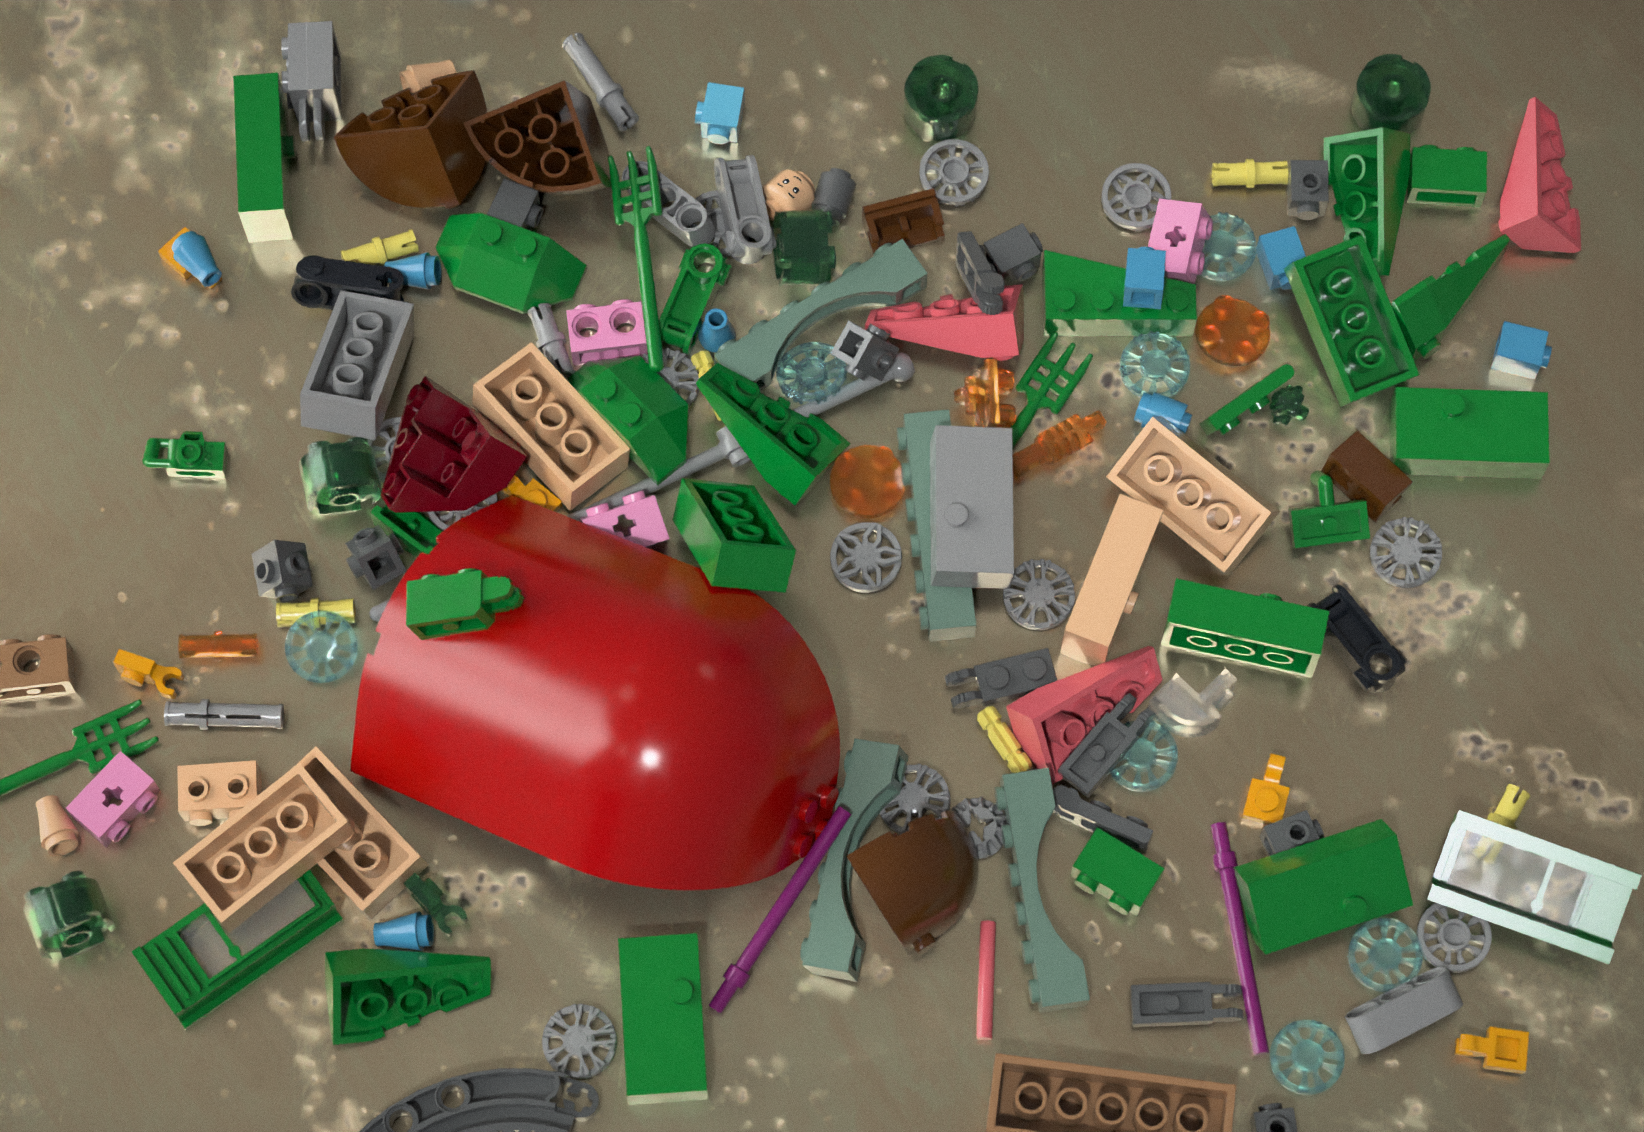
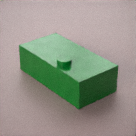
[233,72,296,242]
[1284,235,1420,408]
[1389,387,1550,479]
[672,478,796,593]
[1161,578,1329,678]
[1234,819,1413,955]
[618,933,708,1105]

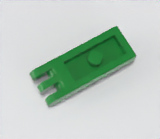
[1199,364,1294,436]

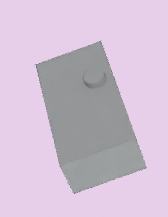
[300,290,414,440]
[930,425,1014,589]

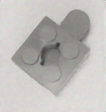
[281,21,342,142]

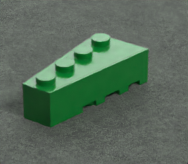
[1042,250,1197,336]

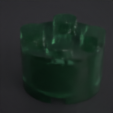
[1351,54,1431,134]
[903,55,978,141]
[773,209,836,286]
[298,437,382,515]
[23,871,115,959]

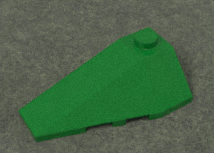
[1324,127,1411,277]
[1391,234,1510,360]
[696,363,851,506]
[325,948,491,1045]

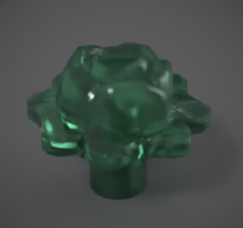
[1269,385,1309,426]

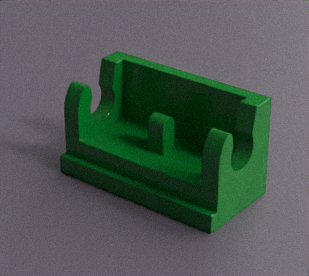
[370,505,442,558]

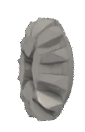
[951,796,1007,859]

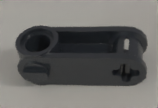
[291,256,404,310]
[1307,584,1406,693]

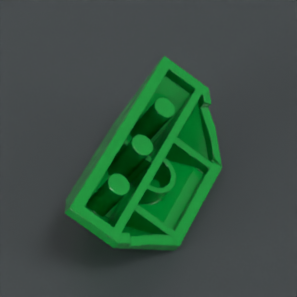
[435,213,587,314]
[566,355,689,486]

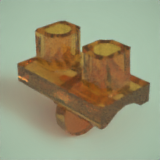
[954,359,1016,428]

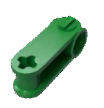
[659,243,732,355]

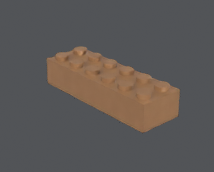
[985,1053,1236,1132]

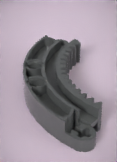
[359,1068,600,1132]

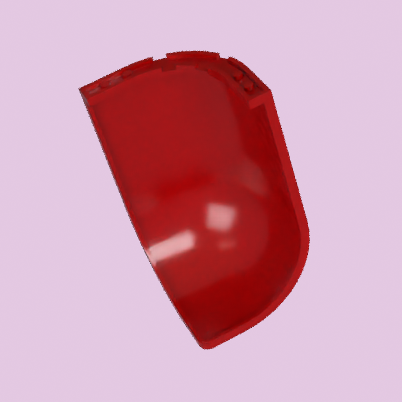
[350,495,840,890]

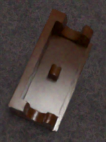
[862,188,945,256]
[1321,430,1413,523]

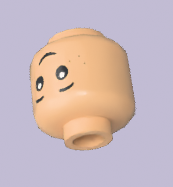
[762,169,815,225]

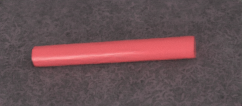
[977,921,996,1041]

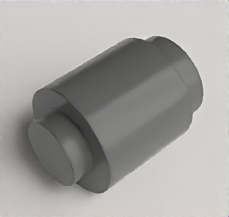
[811,168,856,226]

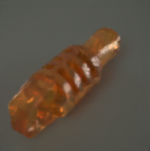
[1012,410,1107,478]

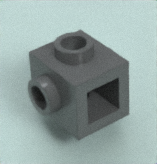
[830,320,900,381]
[345,525,407,590]
[252,540,313,603]

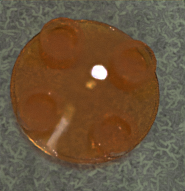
[1195,295,1270,367]
[830,445,905,519]

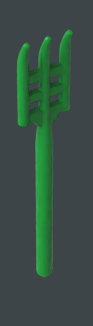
[608,146,664,372]
[1010,332,1093,451]
[0,699,159,796]

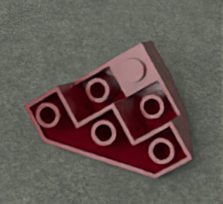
[380,376,527,513]

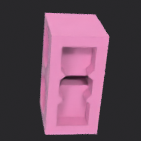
[566,299,647,366]

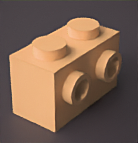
[177,760,262,826]

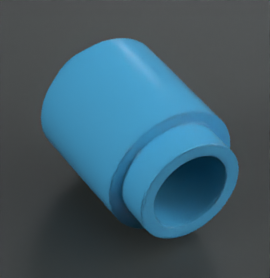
[1134,392,1193,434]

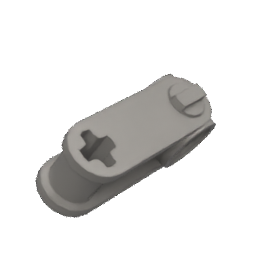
[714,155,776,265]

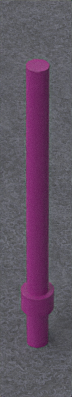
[709,806,852,1014]
[1211,822,1269,1056]

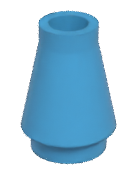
[172,231,222,287]
[384,252,442,290]
[698,309,736,353]
[373,911,434,951]

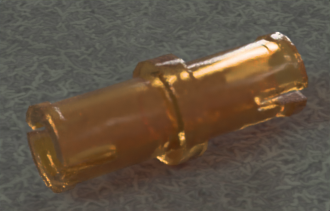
[178,631,258,662]

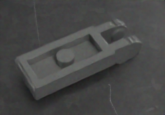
[955,231,1005,315]
[945,648,1057,709]
[1058,693,1156,798]
[1053,784,1153,854]
[1130,982,1244,1027]

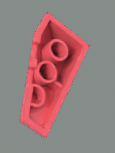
[1498,97,1581,253]
[865,284,1024,361]
[1006,646,1163,785]

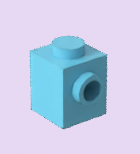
[695,82,745,144]

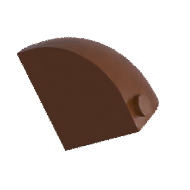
[333,70,487,209]
[464,80,611,195]
[846,810,978,955]

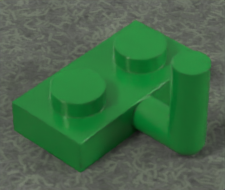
[1288,470,1370,548]

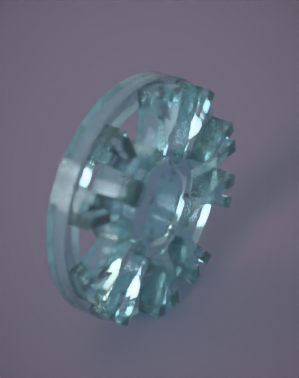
[1201,212,1257,281]
[1119,331,1190,398]
[776,342,847,404]
[285,610,358,683]
[1110,720,1178,792]
[1348,918,1423,993]
[1269,1020,1345,1095]

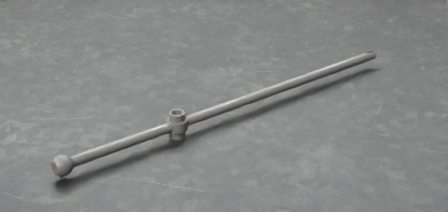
[369,352,915,621]

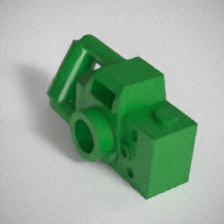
[142,431,228,478]

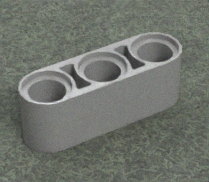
[622,161,715,247]
[1345,966,1463,1054]

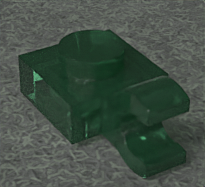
[403,873,468,938]

